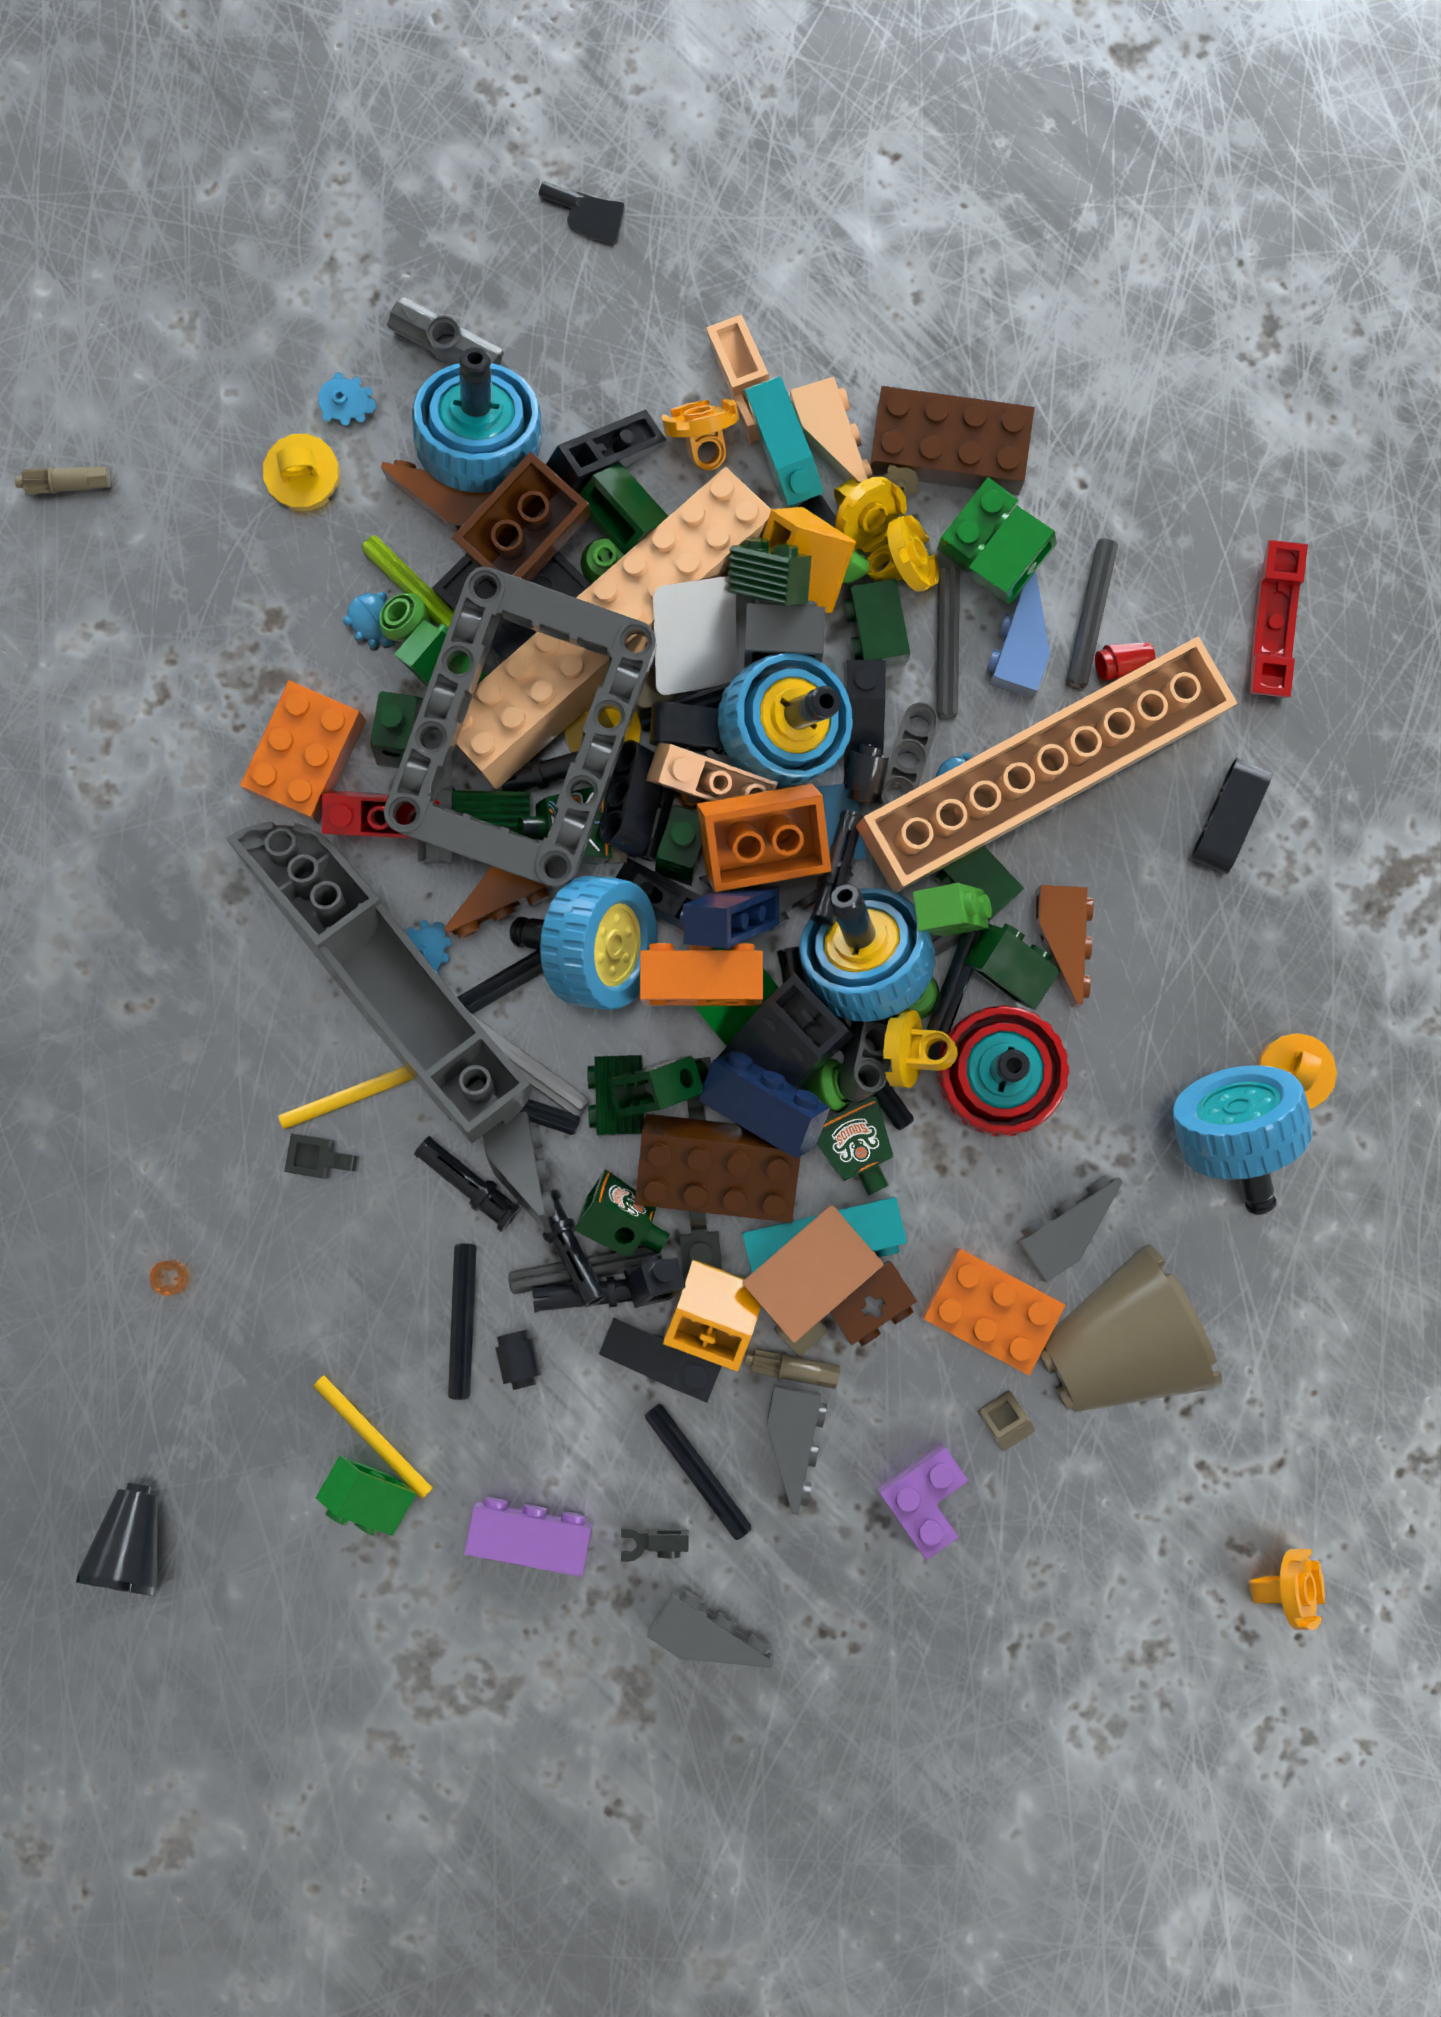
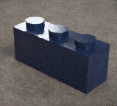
[680,885,779,949]
[698,1051,831,1159]

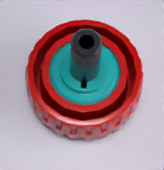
[936,1005,1070,1137]

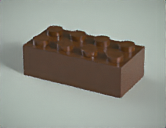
[870,386,1035,495]
[635,1113,801,1223]

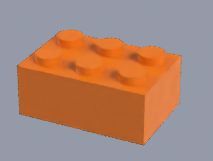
[240,680,367,824]
[697,784,831,892]
[640,943,763,1006]
[919,1248,1066,1376]

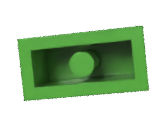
[913,883,992,937]

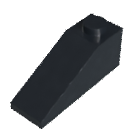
[546,409,666,494]
[843,660,886,784]
[615,858,715,948]
[599,1318,722,1403]

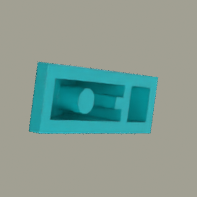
[744,376,824,507]

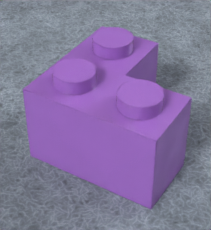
[877,1443,969,1560]

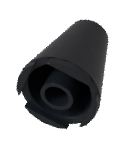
[75,1483,157,1596]

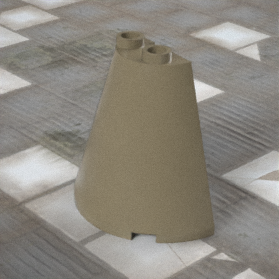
[1040,1244,1222,1412]

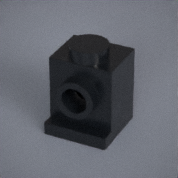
[623,1255,686,1308]

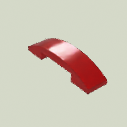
[1250,540,1308,698]

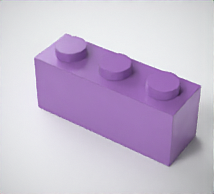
[464,1497,593,1577]

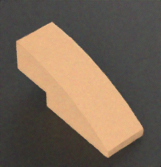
[706,314,769,443]

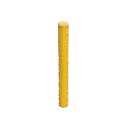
[278,1067,414,1129]
[313,1375,433,1500]

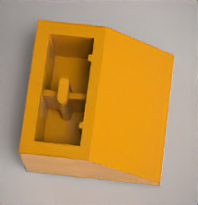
[762,507,856,613]
[663,1259,761,1372]

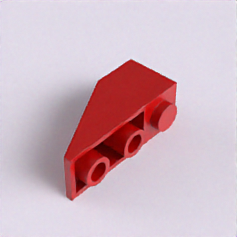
[322,790,440,839]

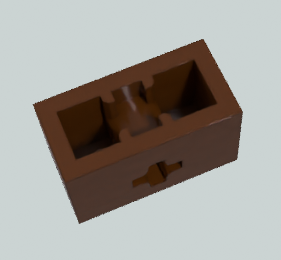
[830,1260,918,1347]

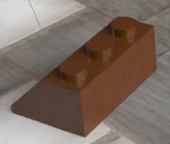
[451,451,591,586]

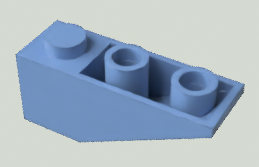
[986,572,1050,699]

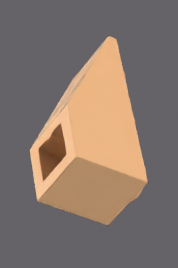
[790,377,873,483]
[646,743,778,802]

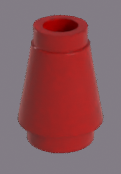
[1095,642,1156,682]

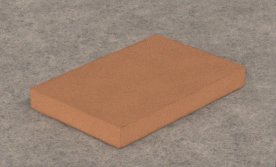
[742,1204,884,1343]

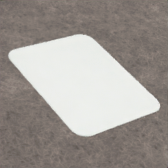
[653,576,737,695]

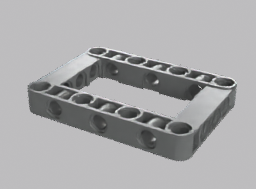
[384,566,657,889]

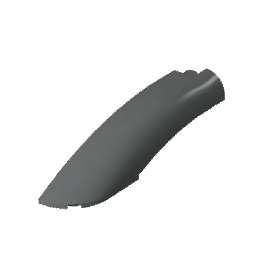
[226,822,532,1144]

